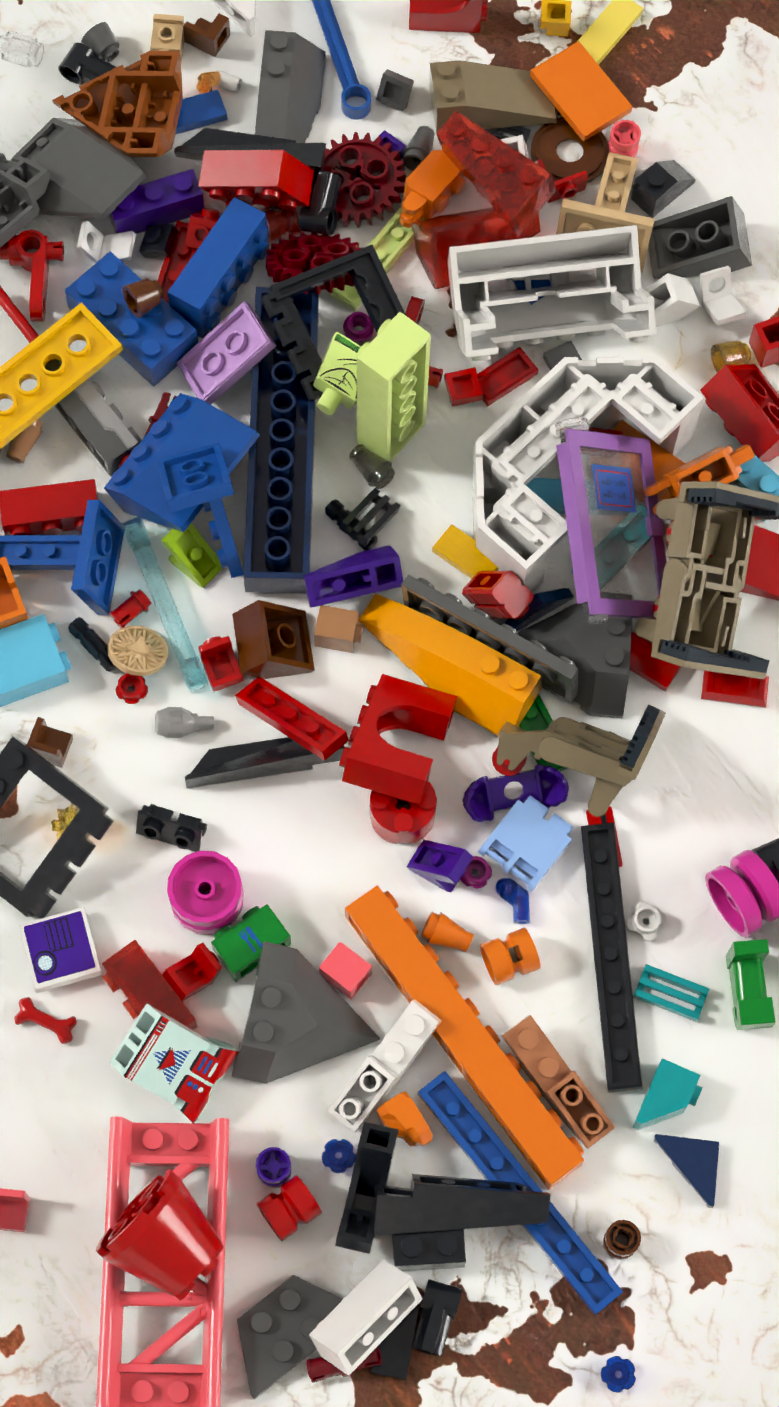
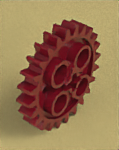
[323,132,407,228]
[266,232,362,294]

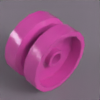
[705,850,779,938]
[167,851,244,935]

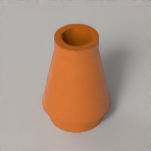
[421,912,474,952]

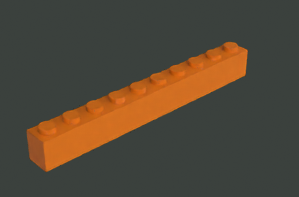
[345,885,584,1190]

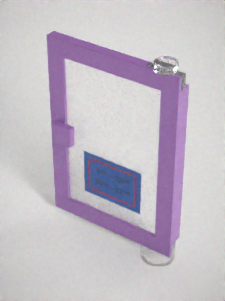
[555,417,667,624]

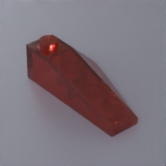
[412,201,541,289]

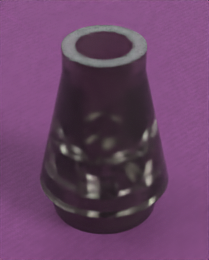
[349,444,395,489]

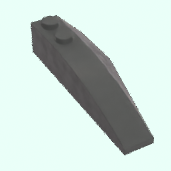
[255,30,326,209]

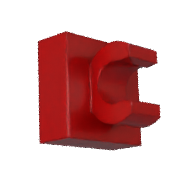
[444,367,483,407]

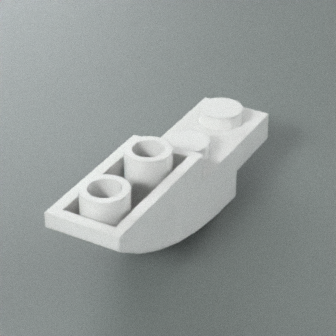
[328,999,442,1133]

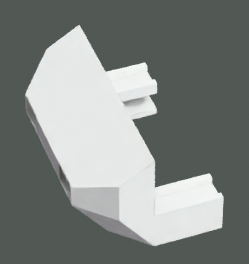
[448,225,657,361]

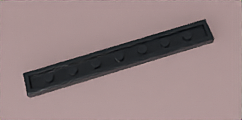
[581,822,643,1092]

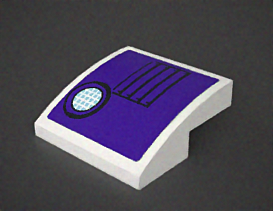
[19,907,102,993]

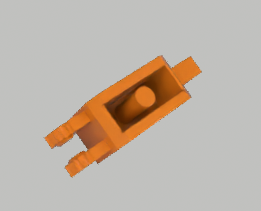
[399,146,472,229]
[643,445,755,515]

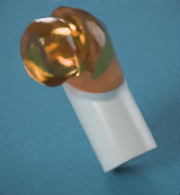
[196,70,242,93]

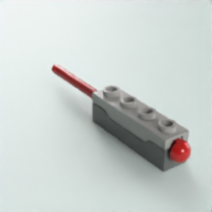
[0,286,141,477]

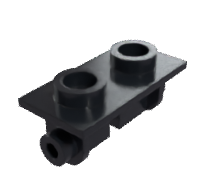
[136,803,208,852]

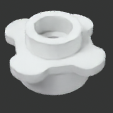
[626,902,666,941]

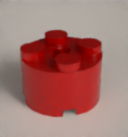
[369,781,437,844]

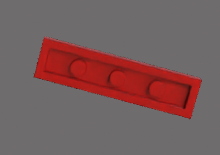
[235,676,349,761]

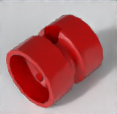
[256,1175,322,1242]

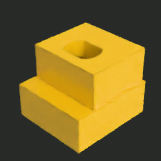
[540,0,572,37]

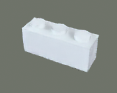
[309,1259,422,1376]

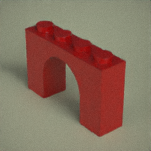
[409,0,488,33]
[339,674,458,805]

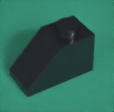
[631,160,696,218]

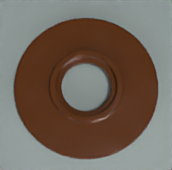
[530,117,609,183]

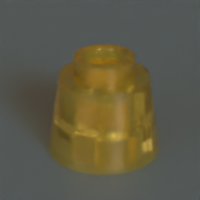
[711,340,752,373]

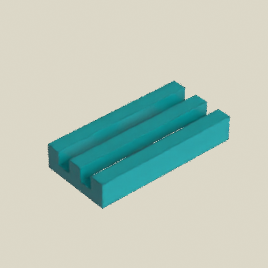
[633,964,710,1022]

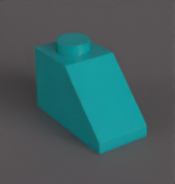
[632,1058,703,1130]

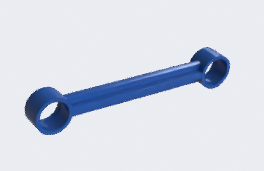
[312,0,371,120]

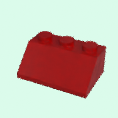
[700,364,779,462]

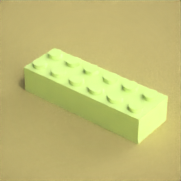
[356,312,431,467]

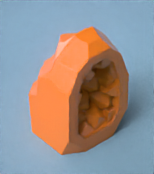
[376,1091,433,1147]

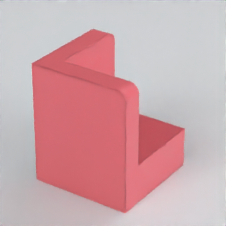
[319,942,372,1000]
[0,1188,30,1232]

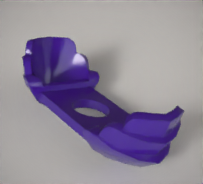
[462,765,569,822]

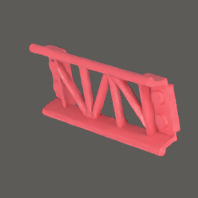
[96,1116,229,1407]

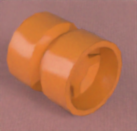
[480,927,541,986]

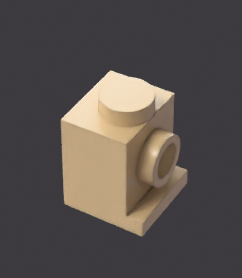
[150,14,184,64]

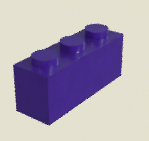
[109,169,204,234]

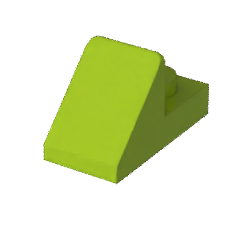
[161,523,222,588]

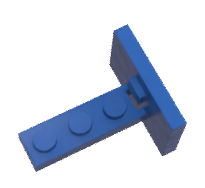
[157,443,244,578]
[0,500,125,615]

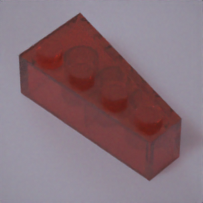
[436,110,556,237]

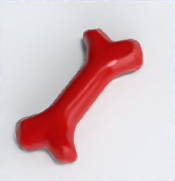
[14,997,77,1044]

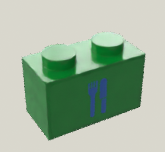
[211,904,291,982]

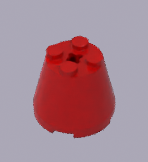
[96,1169,224,1301]

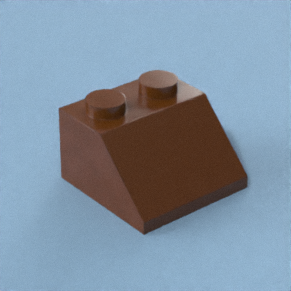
[232,600,315,679]

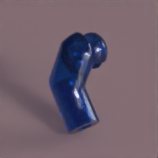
[495,878,530,924]

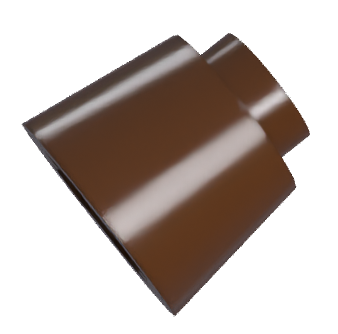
[122,278,163,318]

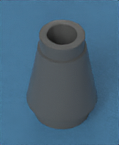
[402,126,435,171]

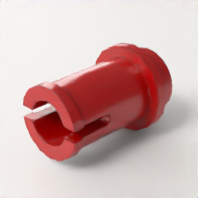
[109,589,152,628]

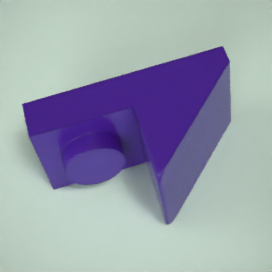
[406,839,473,893]

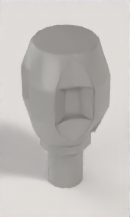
[155,707,215,738]

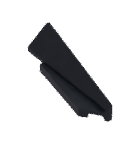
[174,128,326,171]
[185,737,345,788]
[374,1174,551,1235]

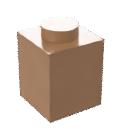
[314,605,364,653]

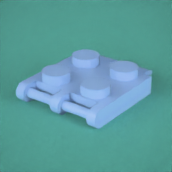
[478,795,573,892]

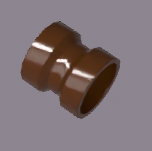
[603,1220,641,1260]

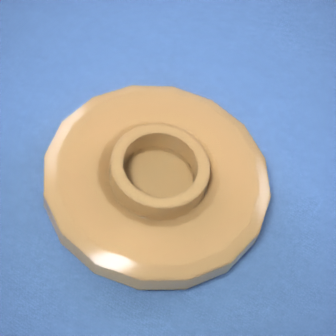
[107,626,169,676]

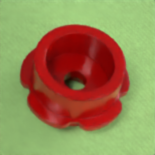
[115,673,148,704]

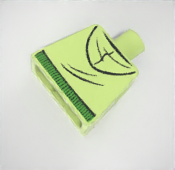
[313,331,361,415]

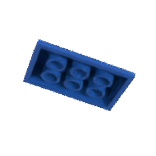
[104,393,260,532]

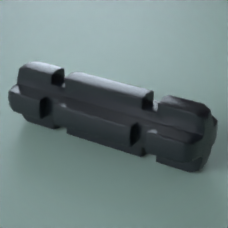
[325,499,378,551]
[68,617,116,672]

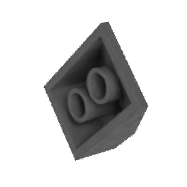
[649,196,752,279]

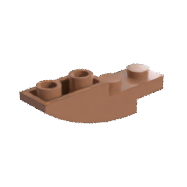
[501,1015,615,1149]

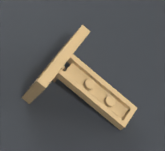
[556,152,655,273]

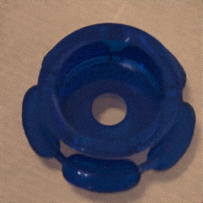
[321,1139,356,1173]
[601,1356,636,1393]

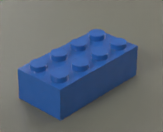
[168,197,270,339]
[65,251,198,387]

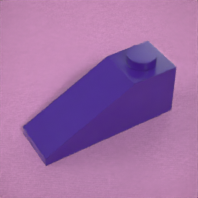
[303,545,403,608]

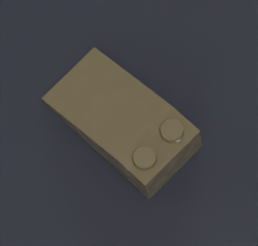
[429,60,557,133]

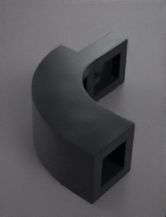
[335,1122,398,1254]

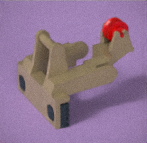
[492,704,666,817]

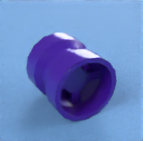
[256,1147,292,1188]

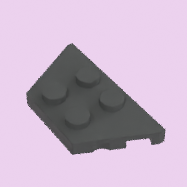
[237,1275,342,1399]

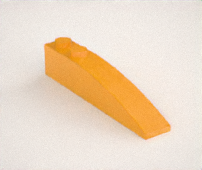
[359,593,542,737]

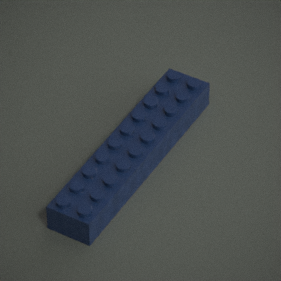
[243,287,319,594]

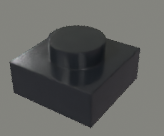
[139,224,179,258]

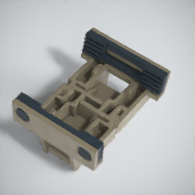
[635,481,779,679]

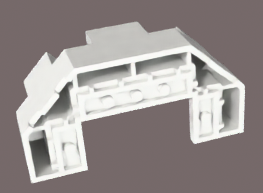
[472,356,704,593]

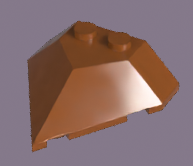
[52,51,183,157]

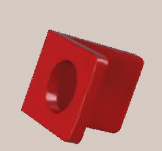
[534,159,588,203]

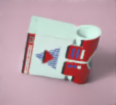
[110,1004,239,1124]

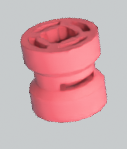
[608,120,641,158]

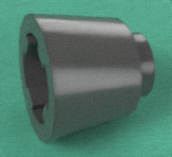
[81,22,120,62]

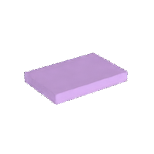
[177,301,276,405]

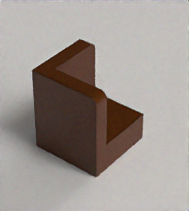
[183,13,230,57]
[27,717,73,768]

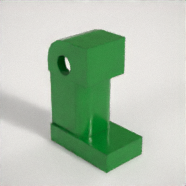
[725,939,775,1030]

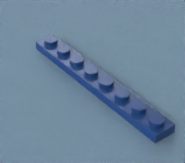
[418,1071,623,1315]

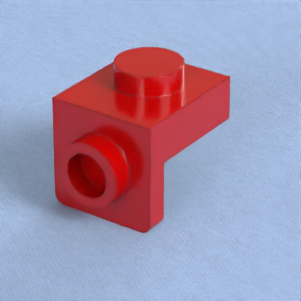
[185,208,221,249]
[198,636,244,692]
[162,943,222,1002]

